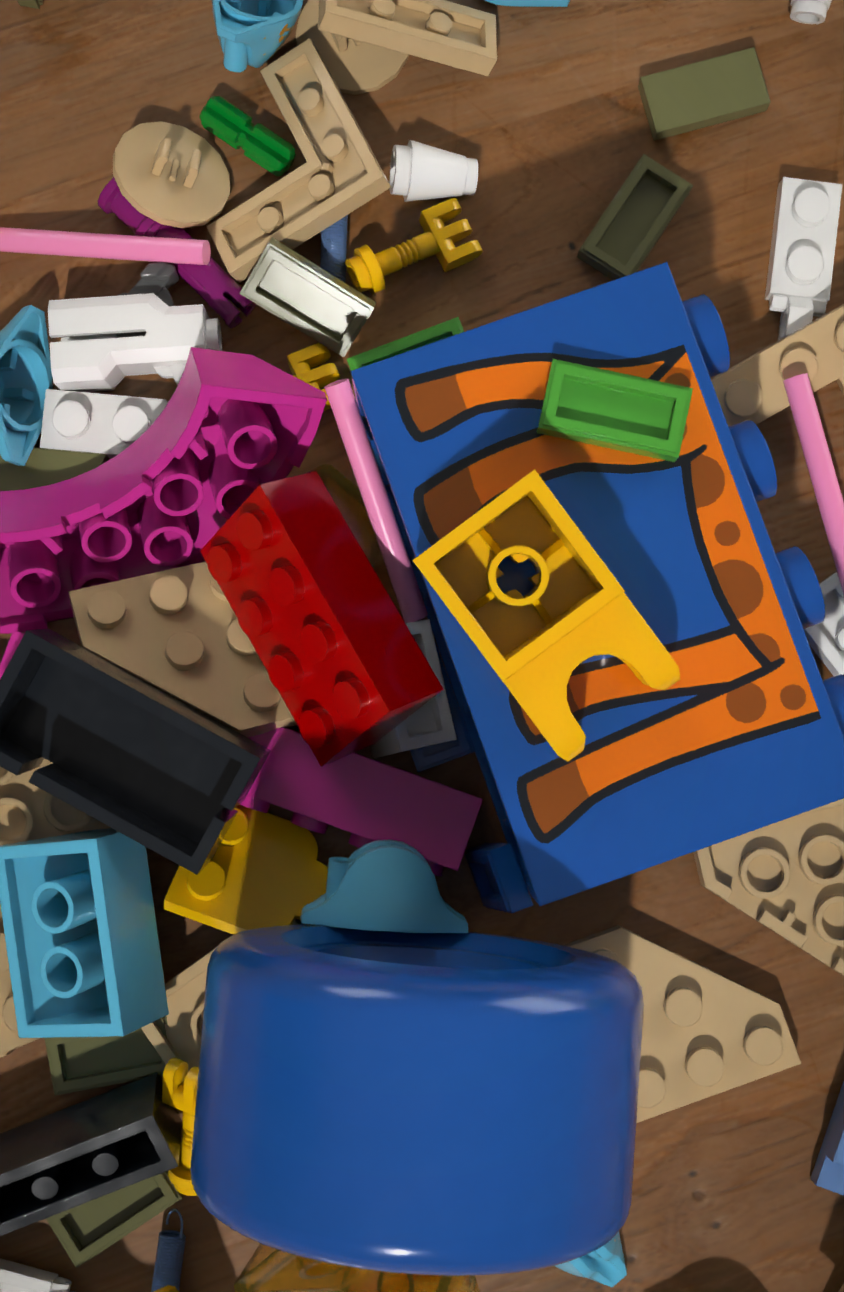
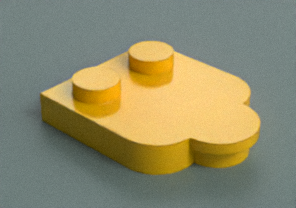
[164,804,328,935]

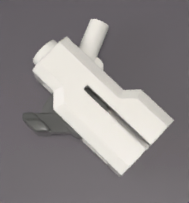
[48,262,222,392]

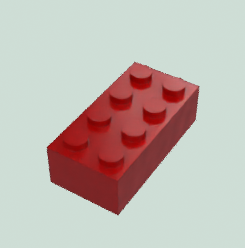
[200,471,444,767]

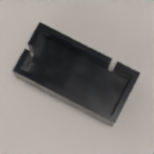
[0,629,271,875]

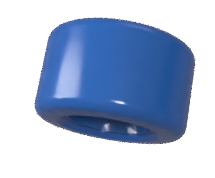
[190,924,644,1276]

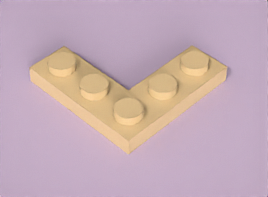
[318,0,497,76]
[207,38,391,283]
[711,304,844,426]

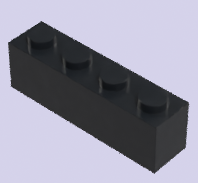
[0,1072,182,1236]

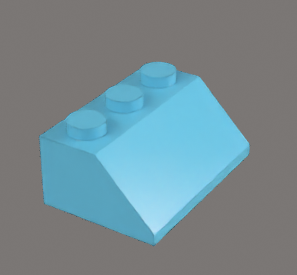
[0,828,169,1038]

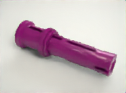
[98,177,256,328]

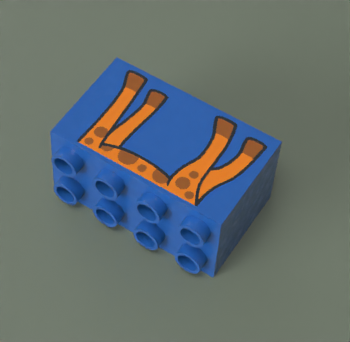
[351,262,844,906]

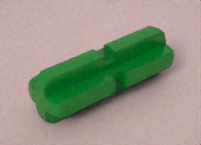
[199,96,296,177]

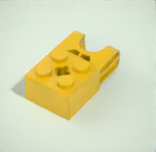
[412,469,680,762]

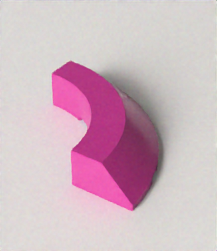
[0,347,327,634]

